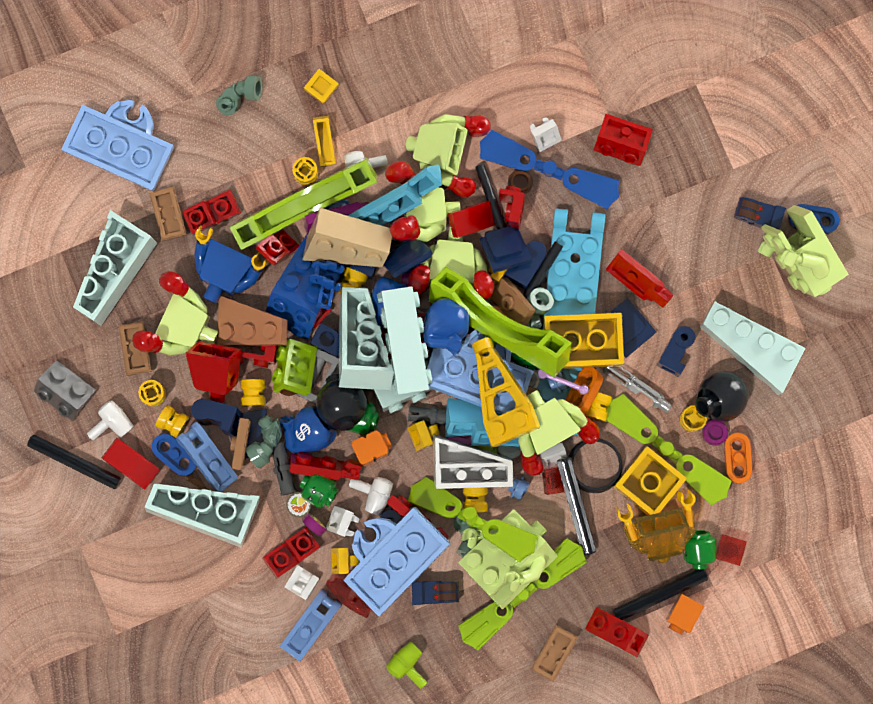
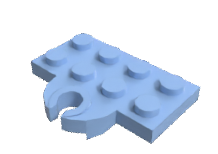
[61,100,174,192]
[426,330,533,415]
[344,507,451,616]

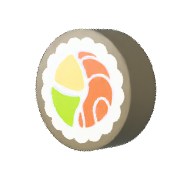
[286,492,312,518]

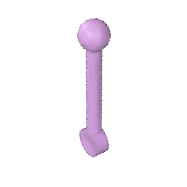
[538,369,589,394]

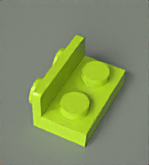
[272,339,317,396]

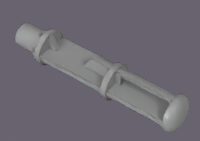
[603,366,672,413]

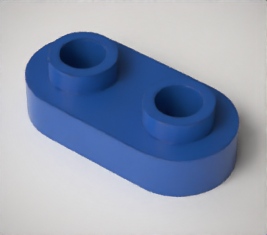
[788,204,840,234]
[152,434,197,476]

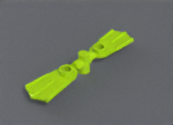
[606,394,732,506]
[408,477,538,562]
[458,538,587,650]

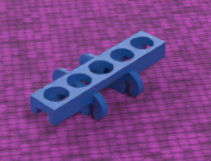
[309,261,345,310]

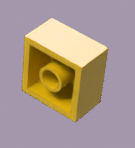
[613,446,687,519]

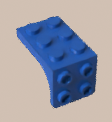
[265,234,348,339]

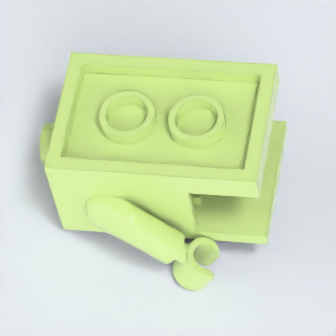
[758,205,849,297]
[458,509,558,610]

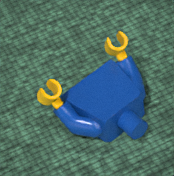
[194,225,270,304]

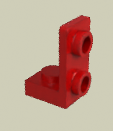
[240,345,278,368]
[585,608,649,657]

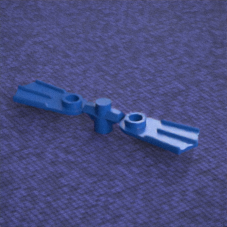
[480,130,619,209]

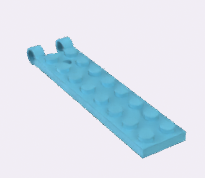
[536,208,605,436]

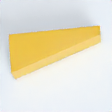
[313,115,336,166]

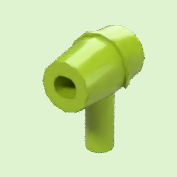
[386,642,427,689]

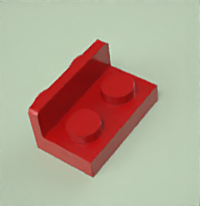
[593,114,653,166]
[499,186,525,229]

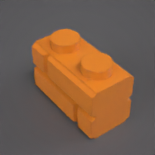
[351,430,392,467]

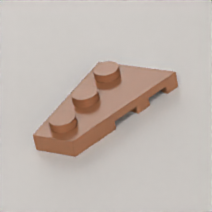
[217,296,288,346]

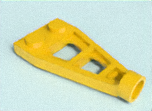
[472,338,540,447]

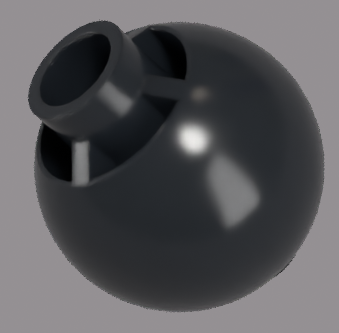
[695,371,748,422]
[316,374,367,431]

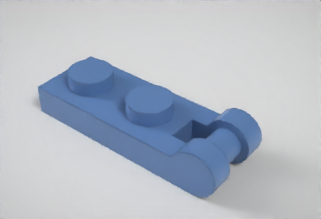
[176,422,239,492]
[279,588,343,661]

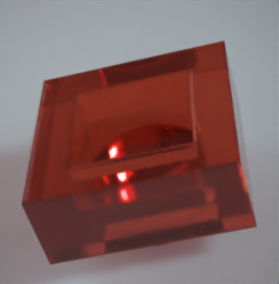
[542,466,565,495]
[716,534,747,566]

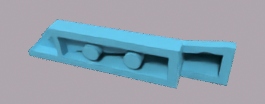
[348,164,442,226]
[445,398,520,447]

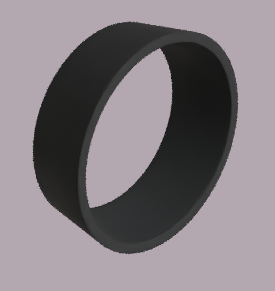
[568,438,623,493]

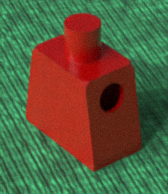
[186,341,241,403]

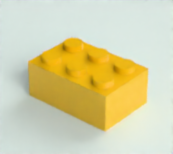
[543,313,624,369]

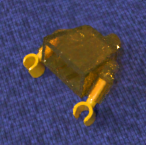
[616,490,696,563]

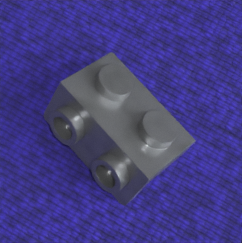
[34,360,96,421]

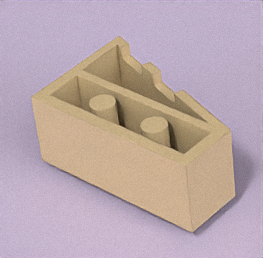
[302,208,392,267]

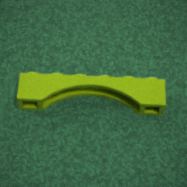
[230,157,379,250]
[429,267,572,377]

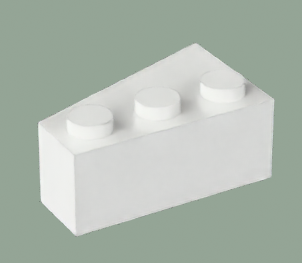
[433,434,513,489]

